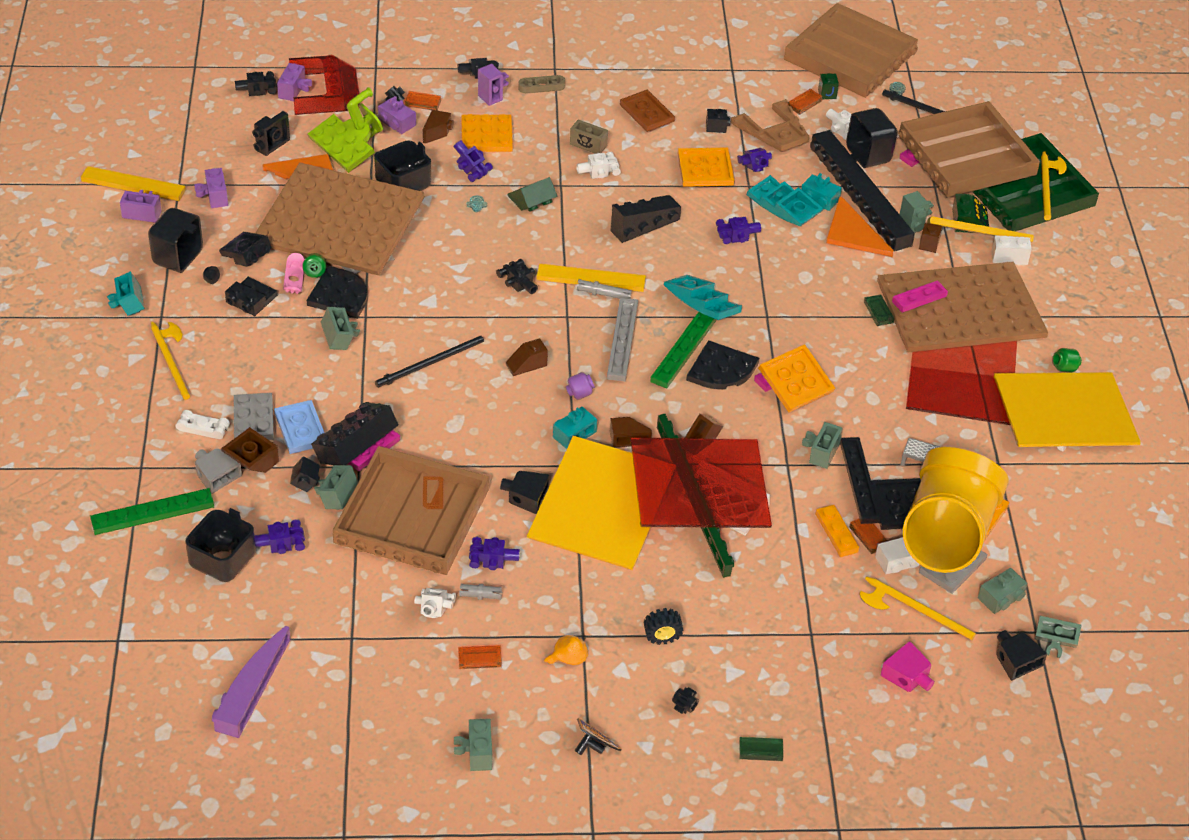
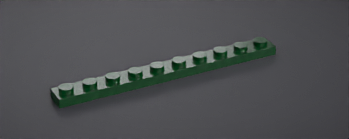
[657,414,734,578]

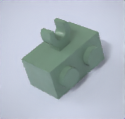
[900,191,934,233]
[321,307,360,350]
[802,422,843,469]
[314,465,358,510]
[978,568,1028,614]
[1035,616,1082,658]
[454,719,492,771]

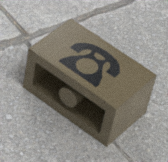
[570,120,608,154]

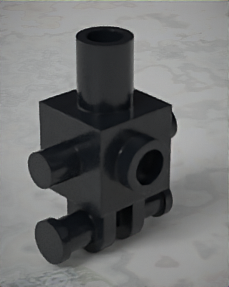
[457,58,499,79]
[235,71,277,96]
[496,258,538,294]

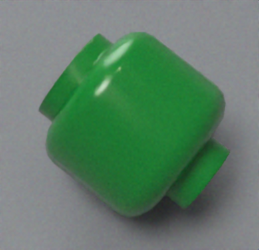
[302,253,326,278]
[1053,348,1082,373]

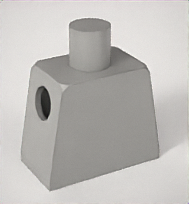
[195,448,242,494]

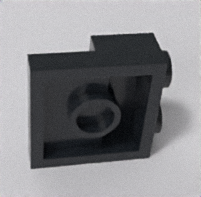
[252,111,290,156]
[219,231,272,267]
[225,276,278,316]

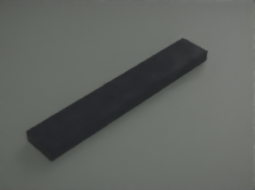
[840,437,881,524]

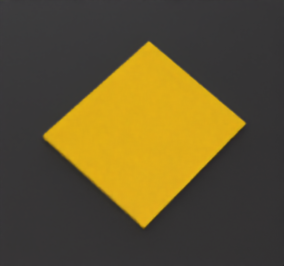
[994,372,1141,447]
[527,436,676,570]

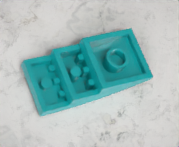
[746,175,824,227]
[664,275,742,320]

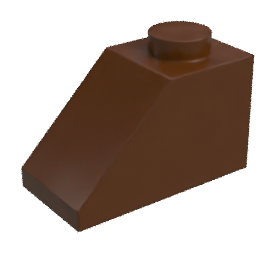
[422,109,454,144]
[919,223,943,253]
[506,338,548,376]
[680,413,723,456]
[610,417,652,448]

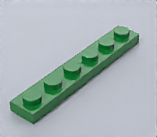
[650,312,716,389]
[90,488,214,535]

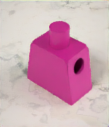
[881,641,935,692]

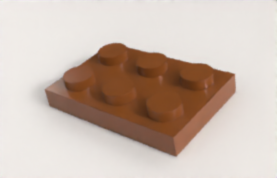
[620,89,675,132]

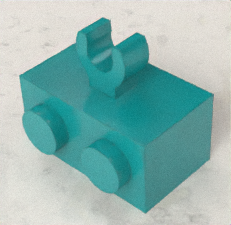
[801,173,842,211]
[107,271,145,316]
[553,406,597,449]

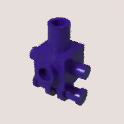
[453,140,493,182]
[737,148,772,172]
[716,216,761,244]
[255,520,305,554]
[469,537,520,570]

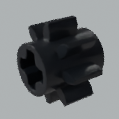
[385,86,405,101]
[672,687,699,714]

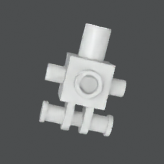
[826,109,851,140]
[576,152,621,179]
[415,588,456,618]

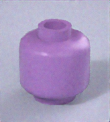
[565,372,595,400]

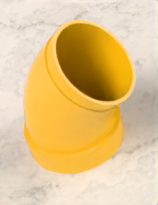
[903,447,1009,573]

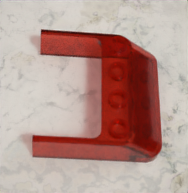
[289,55,361,115]

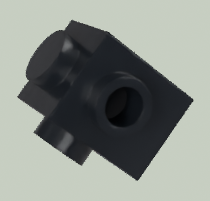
[706,109,730,133]
[290,456,320,492]

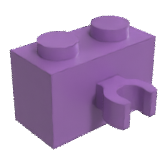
[277,63,312,101]
[478,64,509,106]
[378,96,416,134]
[194,168,228,208]
[120,190,162,222]

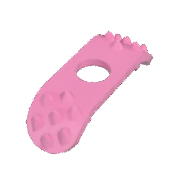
[283,253,304,294]

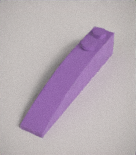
[212,626,291,738]

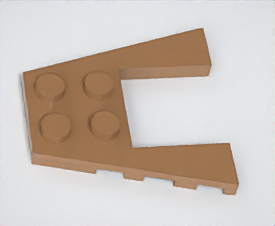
[731,99,809,151]

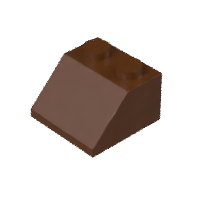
[221,427,279,473]

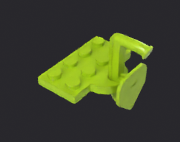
[308,87,383,173]

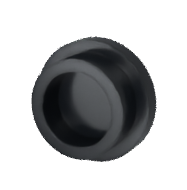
[203,266,220,284]

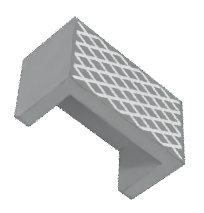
[900,438,940,466]

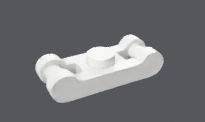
[175,410,230,439]

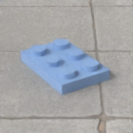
[274,400,324,454]

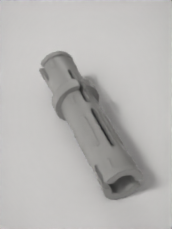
[577,279,632,299]

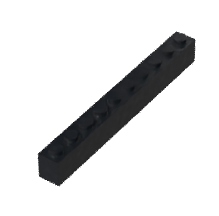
[810,130,915,252]

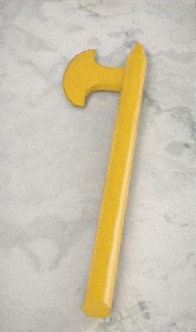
[1041,152,1067,220]
[151,322,190,400]
[860,576,976,640]

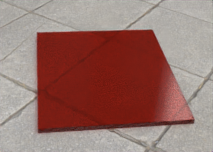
[906,341,1017,425]
[630,438,772,528]

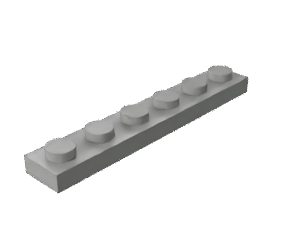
[607,298,638,382]

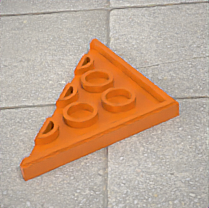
[263,154,333,180]
[826,197,894,257]

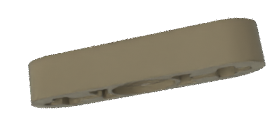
[518,75,565,93]

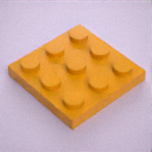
[461,114,513,152]
[678,147,734,187]
[758,344,835,413]

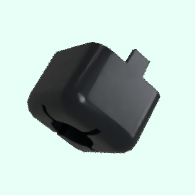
[846,108,898,168]
[374,140,432,191]
[148,208,203,273]
[185,508,256,582]

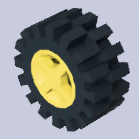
[644,608,683,645]

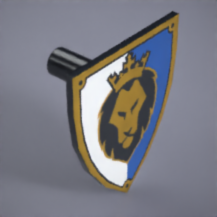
[575,718,622,755]

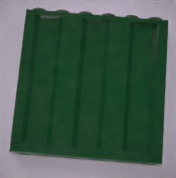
[973,133,1099,232]

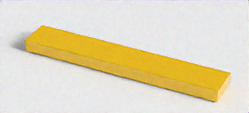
[81,166,186,201]
[927,216,1034,242]
[537,263,646,292]

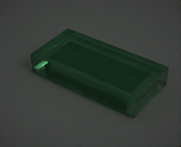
[864,295,895,326]
[739,737,784,761]

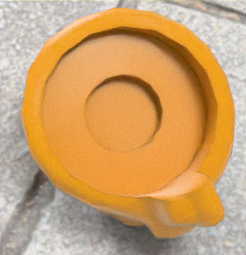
[544,635,588,665]

